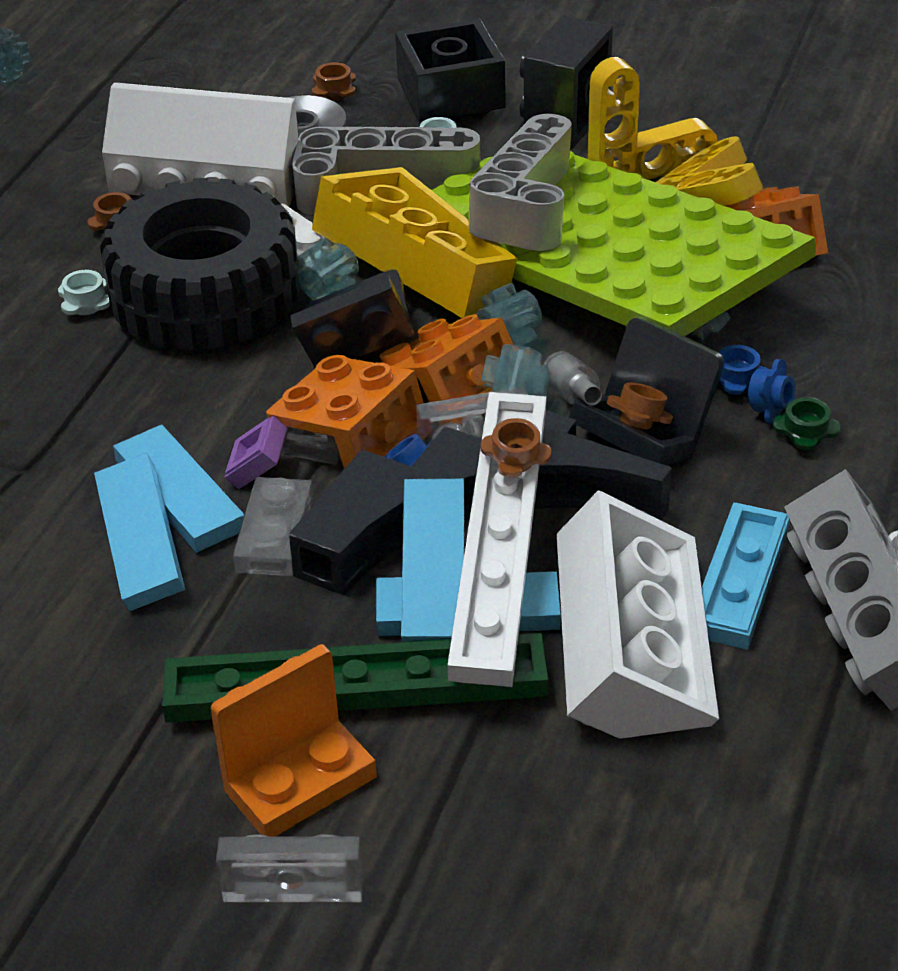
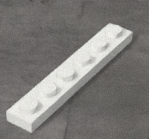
[448,392,546,687]

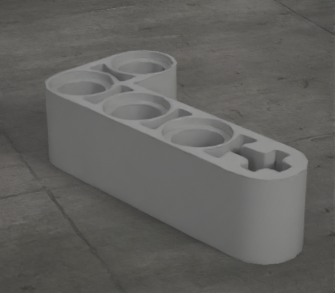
[468,114,572,251]
[293,127,481,215]

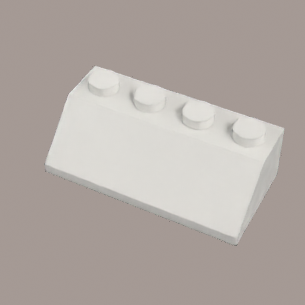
[102,83,298,207]
[557,490,719,739]

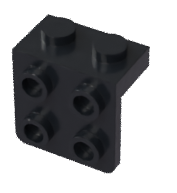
[290,269,415,368]
[569,317,724,465]

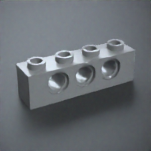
[784,469,898,711]

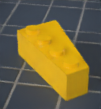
[312,167,517,319]

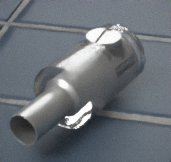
[542,351,602,405]

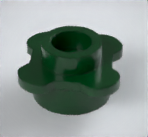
[773,397,840,450]

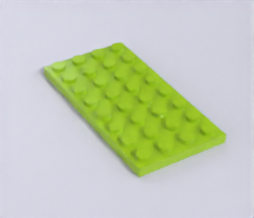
[432,151,816,336]

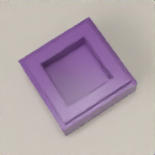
[225,416,287,489]

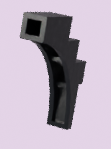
[288,410,672,596]

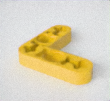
[588,57,718,180]
[656,136,763,206]

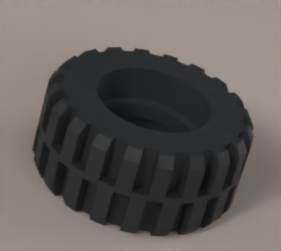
[100,178,300,354]

